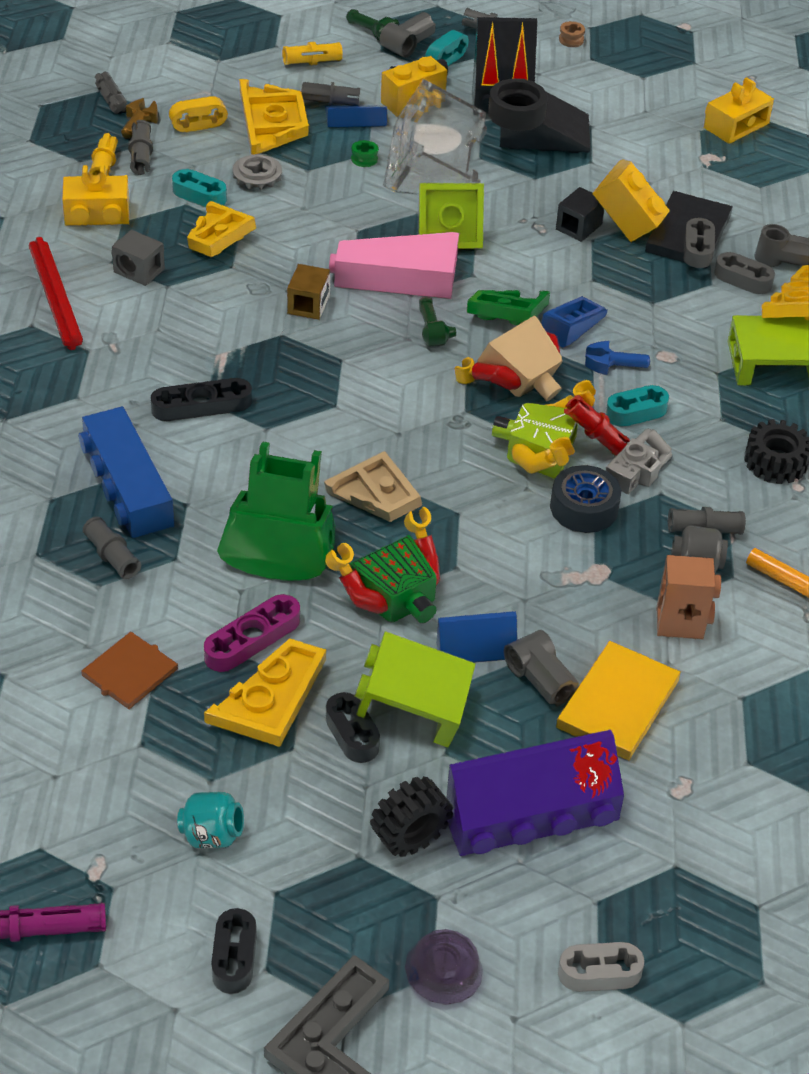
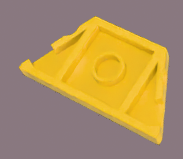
[239,79,309,155]

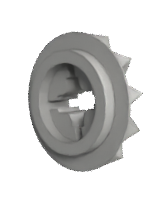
[233,154,282,190]

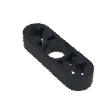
[150,378,252,421]

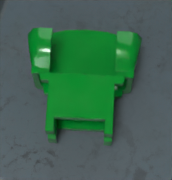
[217,442,335,581]

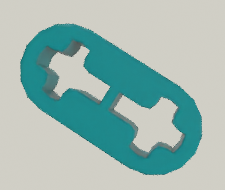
[425,30,469,66]
[172,169,227,207]
[606,385,669,427]

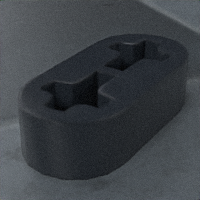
[326,692,380,763]
[211,908,257,994]

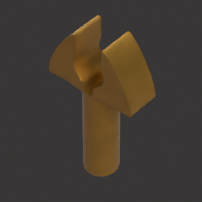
[121,98,158,139]

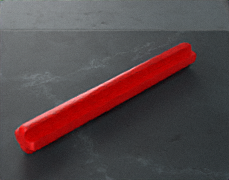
[29,237,83,350]

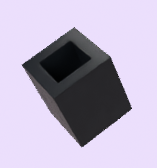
[555,187,604,242]

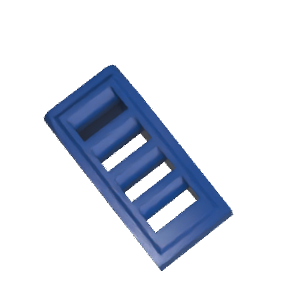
[541,296,608,348]

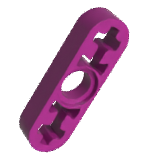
[204,594,300,672]

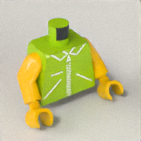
[492,380,596,479]

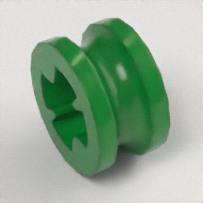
[351,140,379,167]

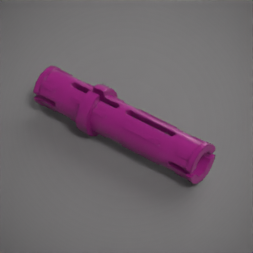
[0,902,106,942]

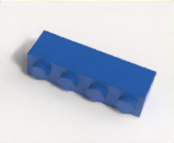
[78,406,174,538]

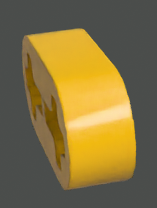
[169,96,228,132]

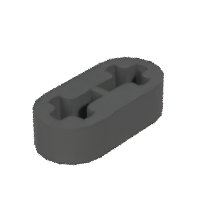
[683,218,715,268]
[714,252,775,294]

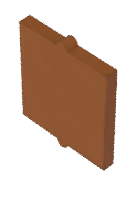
[81,631,178,709]

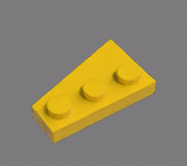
[204,638,326,747]

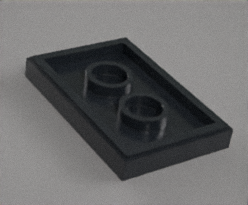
[645,191,733,268]

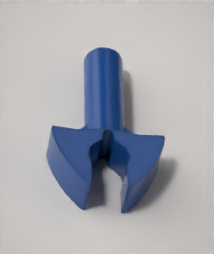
[585,341,650,375]

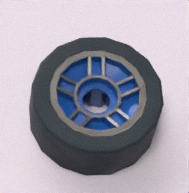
[550,465,622,533]

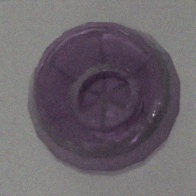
[405,929,483,1005]

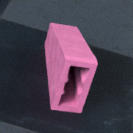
[329,232,459,299]

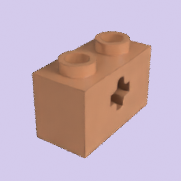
[656,555,721,639]

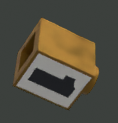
[287,264,330,320]

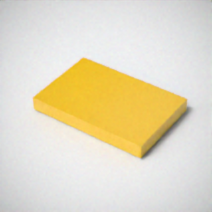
[556,641,681,761]

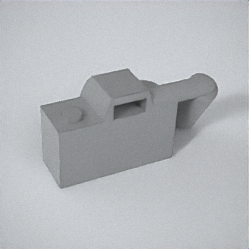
[606,428,672,495]

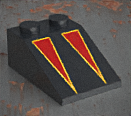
[472,17,538,114]

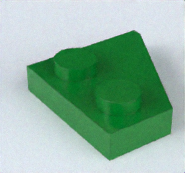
[467,290,550,326]

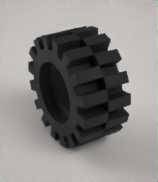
[744,419,809,484]
[370,776,453,857]

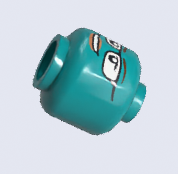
[177,792,244,848]

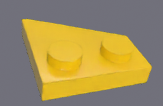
[187,201,256,257]

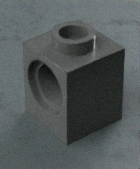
[111,230,165,286]

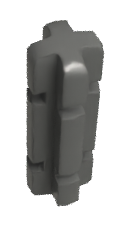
[95,71,127,114]

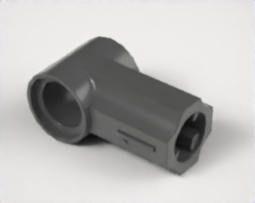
[379,12,436,58]
[754,224,809,267]
[504,630,579,706]

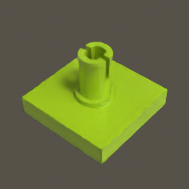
[418,183,484,248]

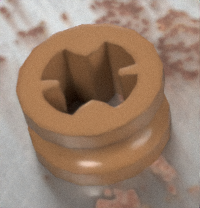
[559,21,585,47]

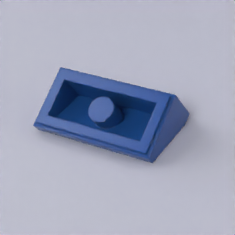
[325,105,388,127]
[436,611,517,663]

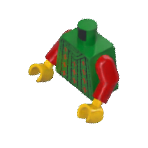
[325,507,440,623]

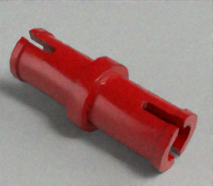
[564,395,630,456]

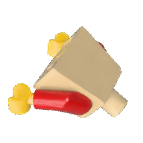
[454,315,562,402]

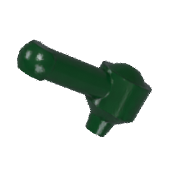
[346,9,399,41]
[419,296,456,347]

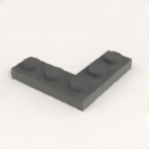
[264,955,389,1074]

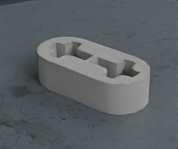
[558,942,644,992]

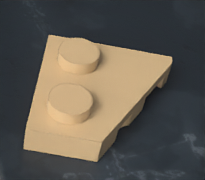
[324,451,422,522]

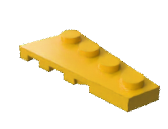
[762,265,809,321]

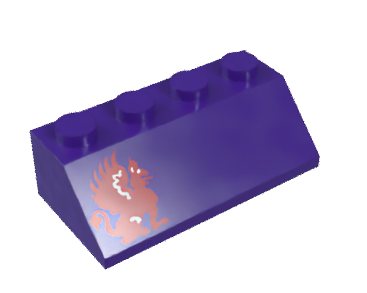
[446,729,624,856]

